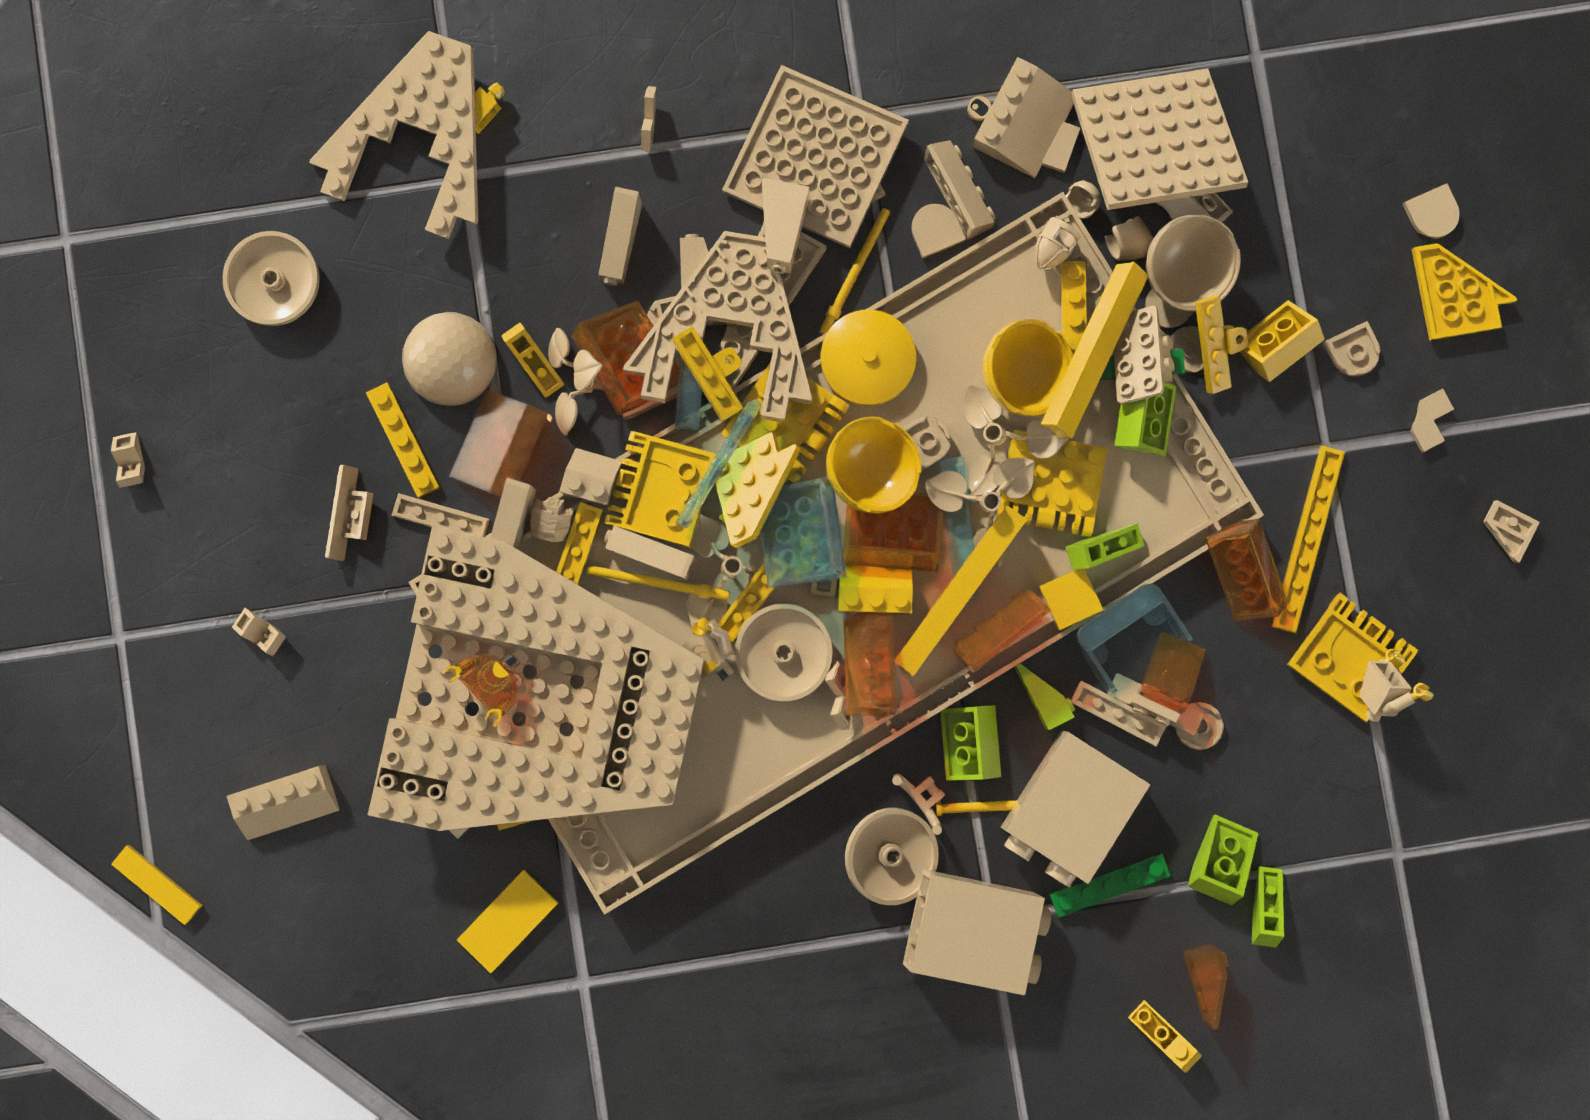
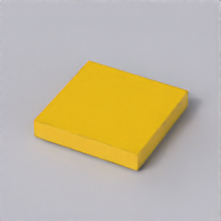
[1039,569,1103,630]

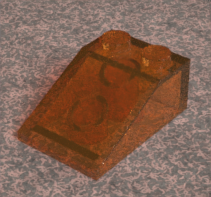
[1137,632,1206,715]
[1182,944,1229,1030]

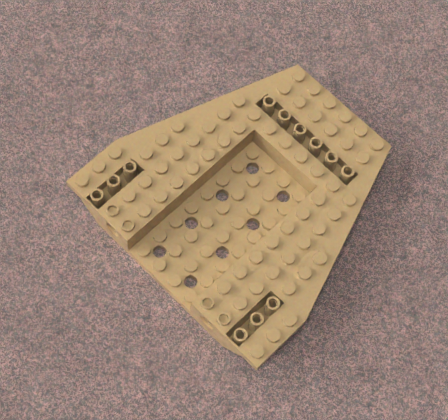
[368,526,704,831]

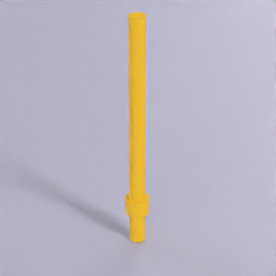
[819,208,890,335]
[587,565,730,600]

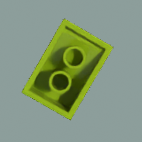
[1187,815,1258,905]

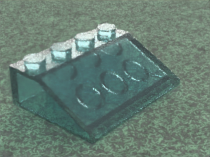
[761,477,846,587]

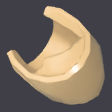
[1105,216,1154,261]

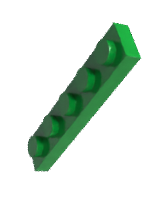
[1049,853,1170,918]

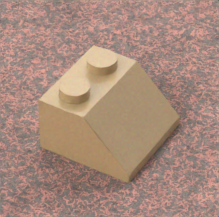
[559,448,622,507]

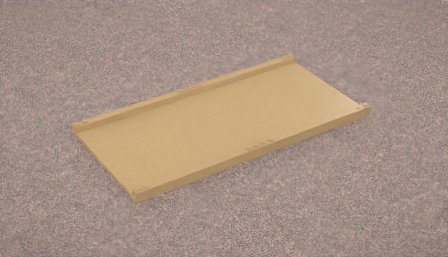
[409,192,1264,915]

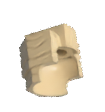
[530,497,574,542]

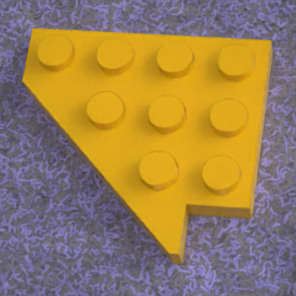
[1412,243,1517,341]
[713,432,800,548]

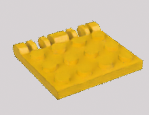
[721,362,850,485]
[996,429,1108,537]
[603,431,717,547]
[1287,593,1418,722]

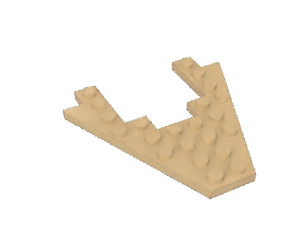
[309,31,478,239]
[623,231,812,423]

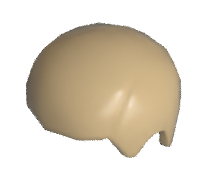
[1066,180,1101,219]

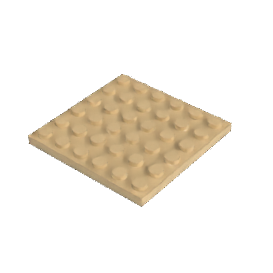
[722,65,909,248]
[1071,69,1248,210]

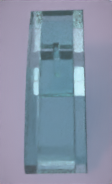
[675,355,702,430]

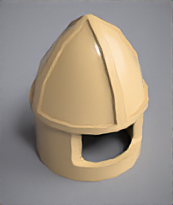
[1035,217,1081,270]

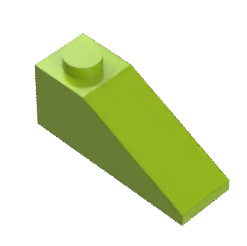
[1066,523,1144,570]
[1014,664,1075,730]
[1252,866,1284,947]

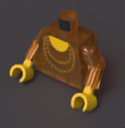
[443,652,521,727]

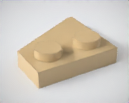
[1483,500,1540,563]

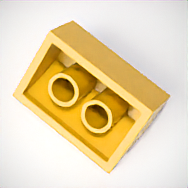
[1236,300,1325,382]
[838,564,913,615]

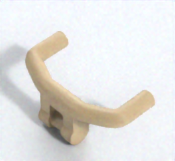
[892,774,945,835]

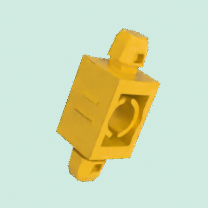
[475,83,505,134]

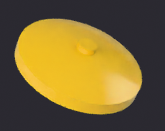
[820,310,916,406]

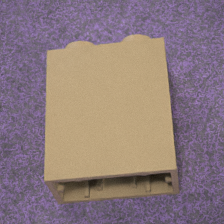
[1001,731,1150,888]
[903,869,1051,995]

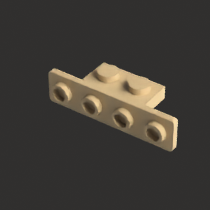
[325,465,374,561]
[1107,673,1204,736]

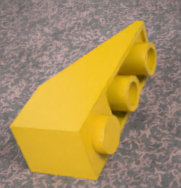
[1128,1000,1202,1073]

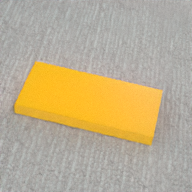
[457,869,559,973]

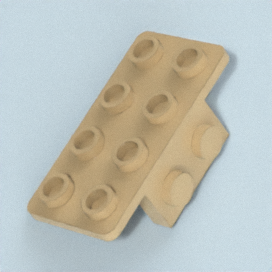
[1114,306,1174,404]

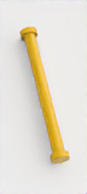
[936,800,1017,816]

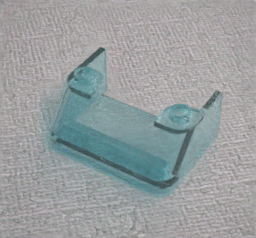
[1077,584,1193,693]

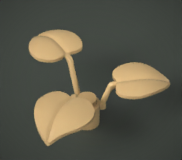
[548,328,610,436]
[964,385,1068,496]
[925,458,1035,568]
[687,514,789,626]

